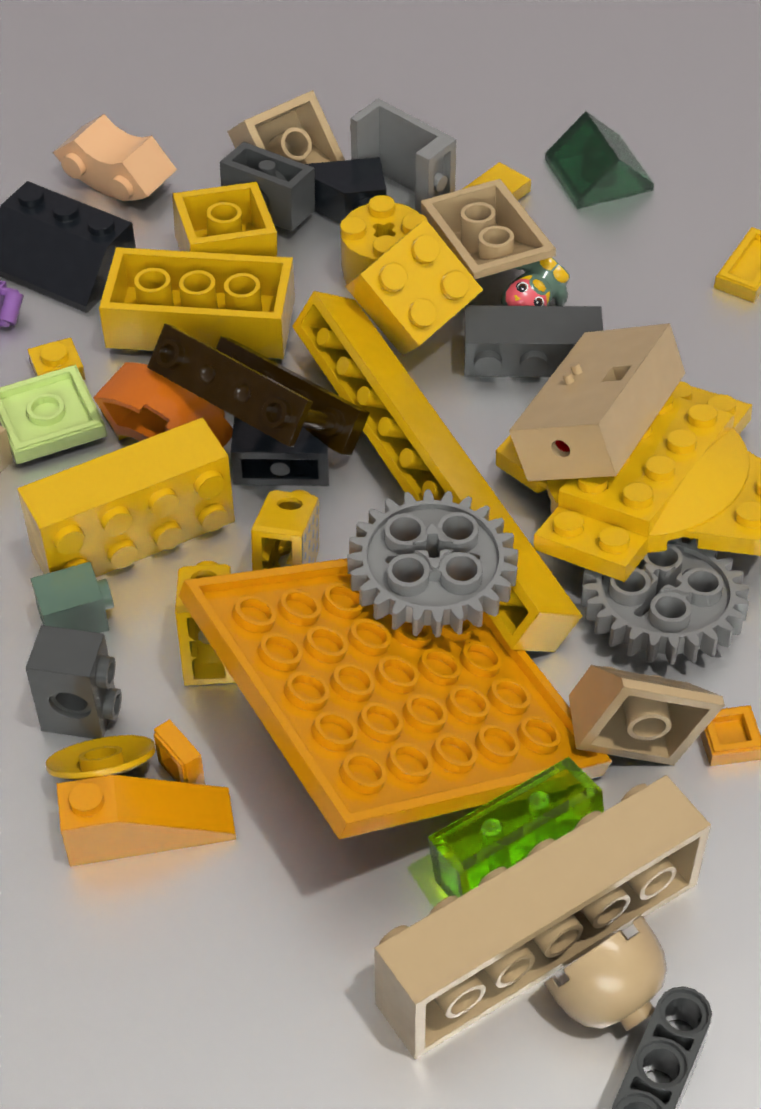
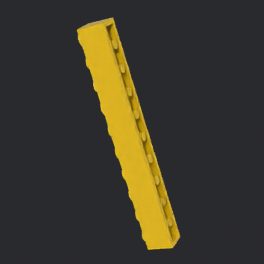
[292,291,583,652]

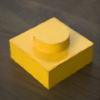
[27,337,86,380]

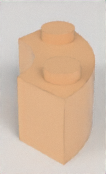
[53,114,177,201]

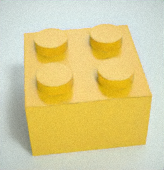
[172,182,277,257]
[345,219,483,356]

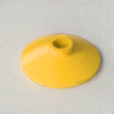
[46,735,156,781]

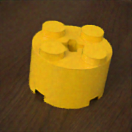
[340,195,428,284]

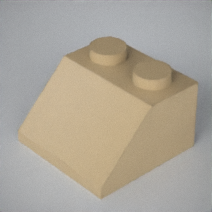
[227,90,345,164]
[569,665,725,766]

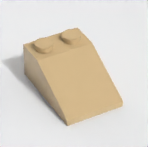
[421,179,556,279]

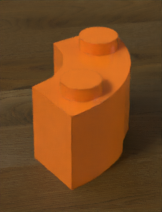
[93,362,233,448]

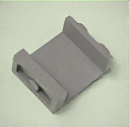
[350,98,457,214]

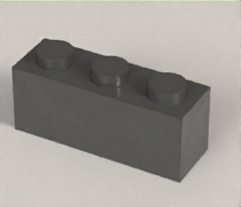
[464,305,603,377]

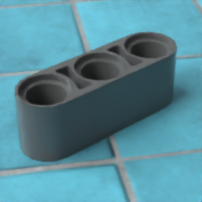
[612,986,712,1109]

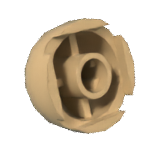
[544,915,667,1031]

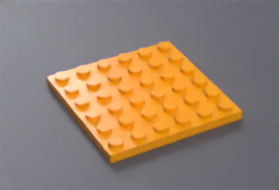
[179,558,612,840]

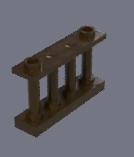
[147,323,370,456]

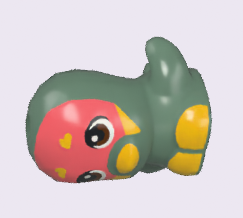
[501,257,570,306]

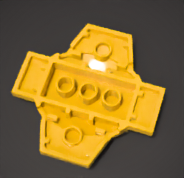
[496,381,761,582]

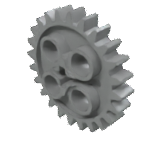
[347,489,518,637]
[581,538,749,664]

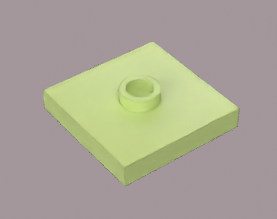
[0,365,107,464]

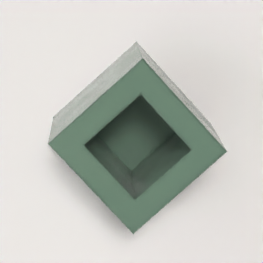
[30,562,114,633]

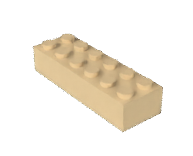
[374,775,711,1059]

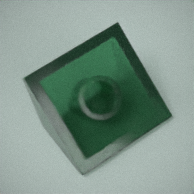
[545,111,654,209]

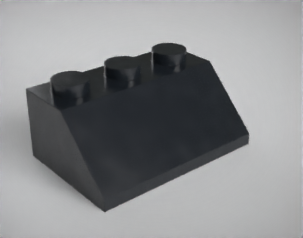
[0,181,136,313]

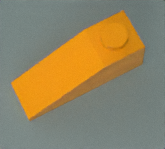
[56,775,236,866]

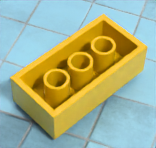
[99,247,295,359]
[17,417,235,577]

